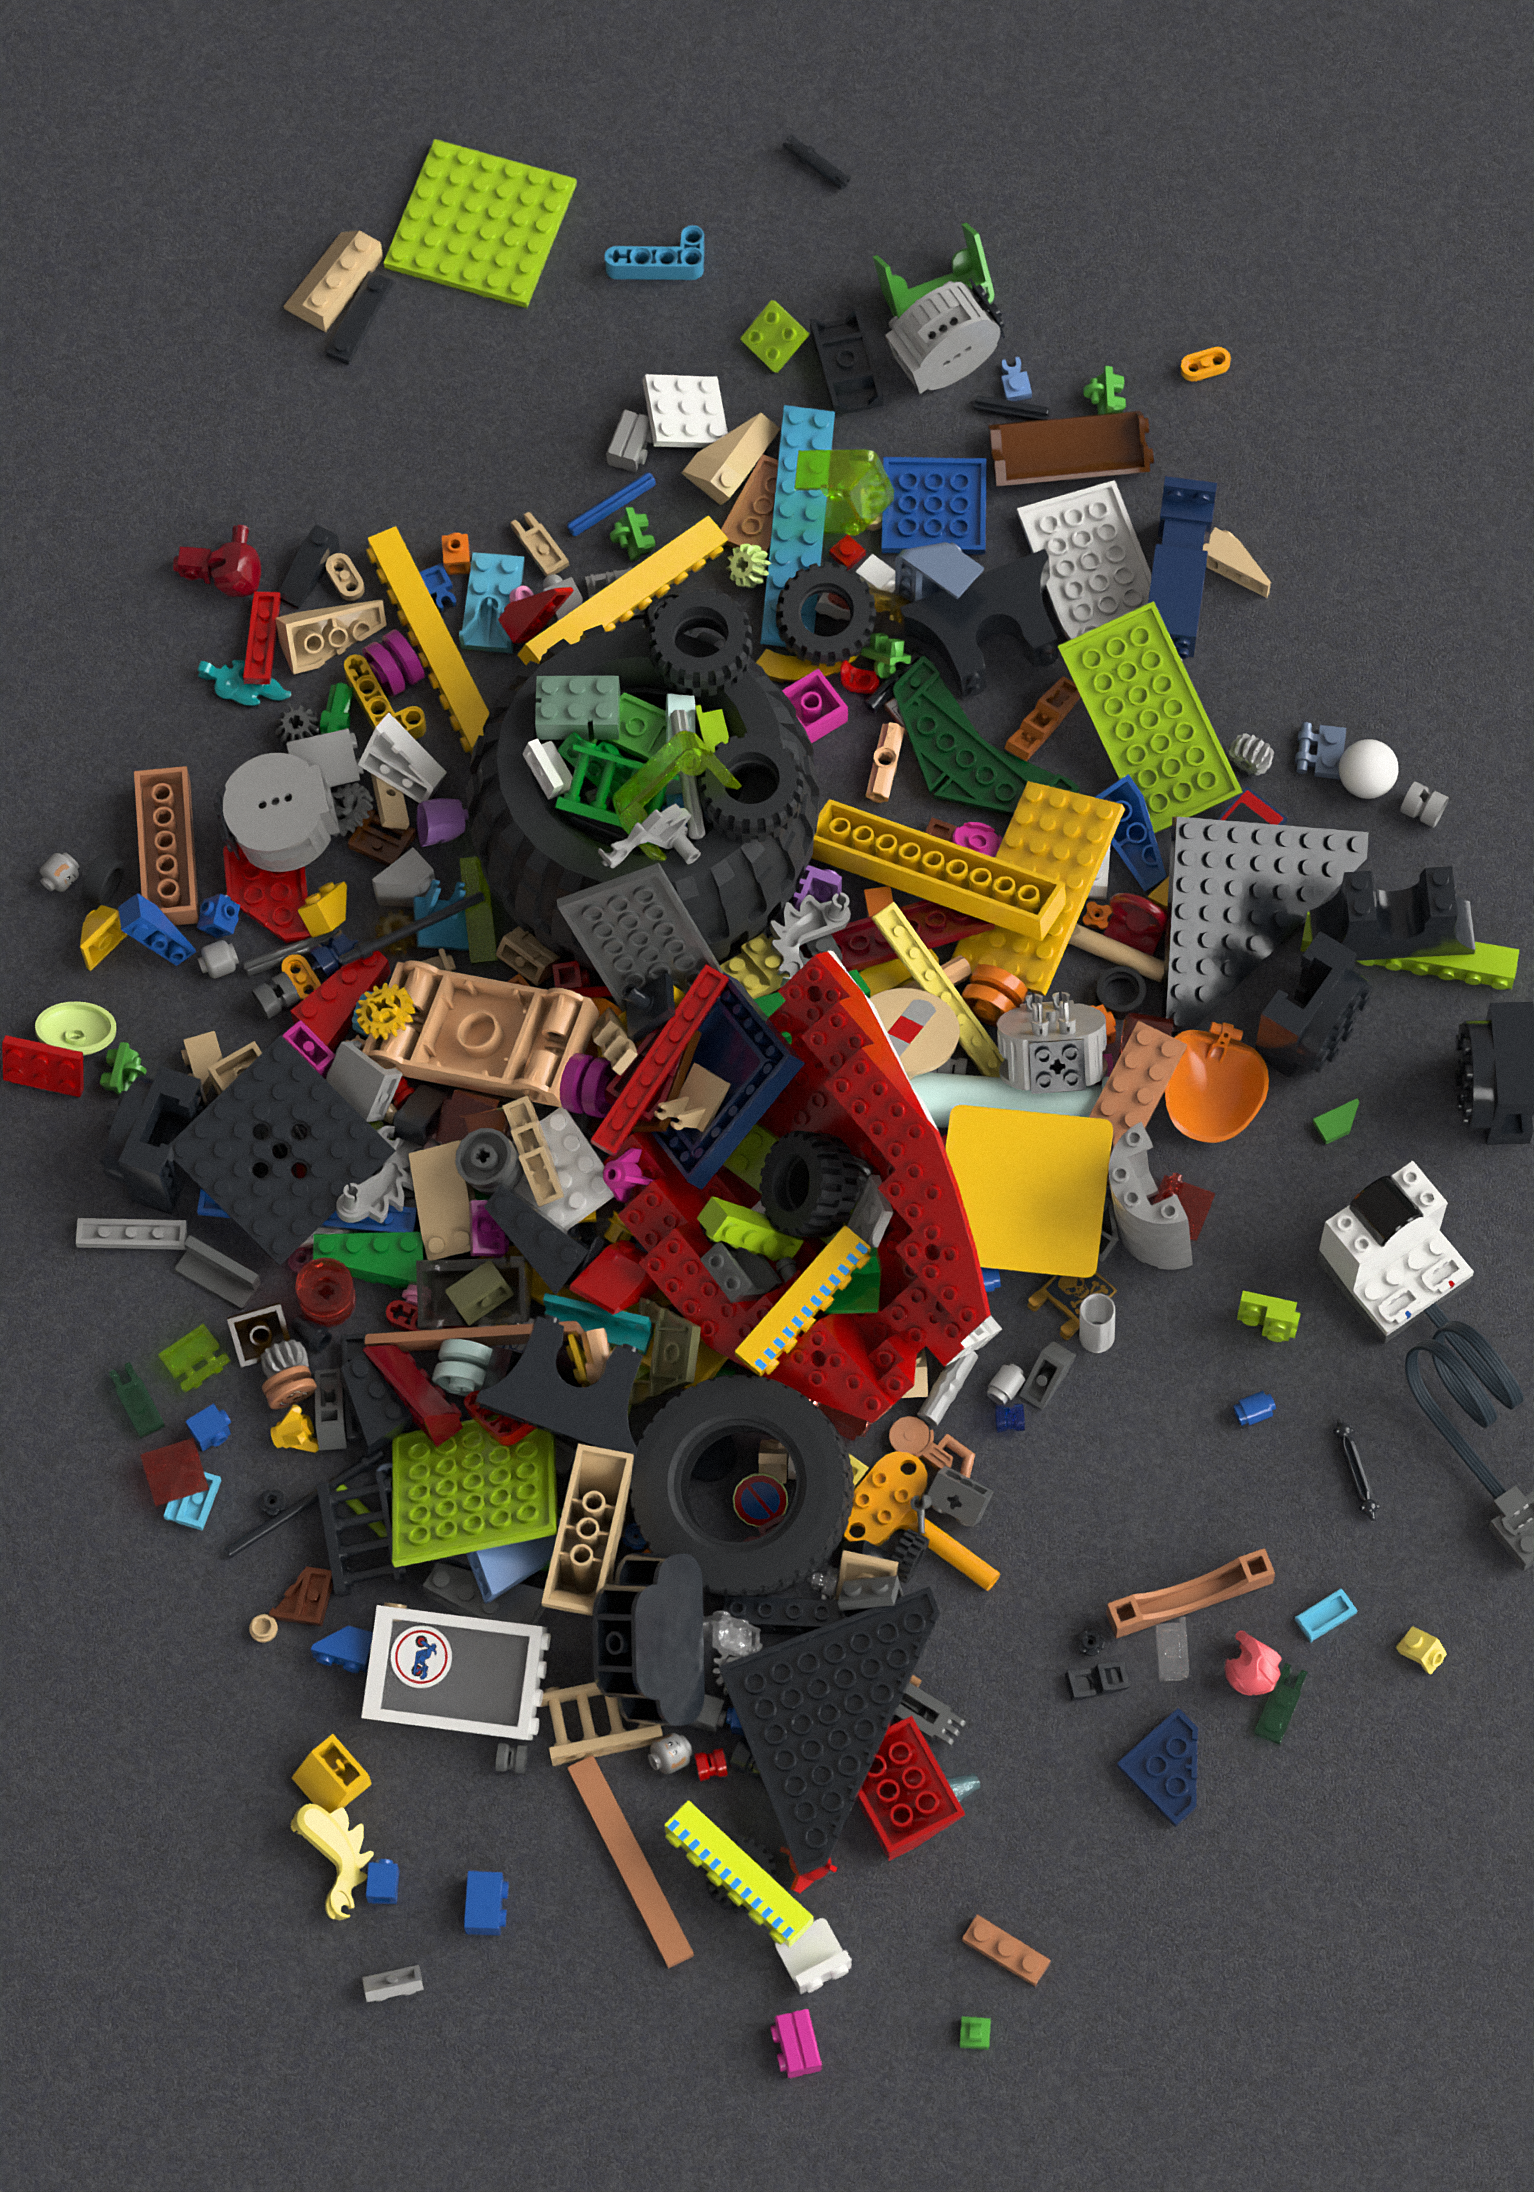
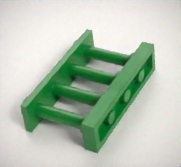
[555,740,680,830]

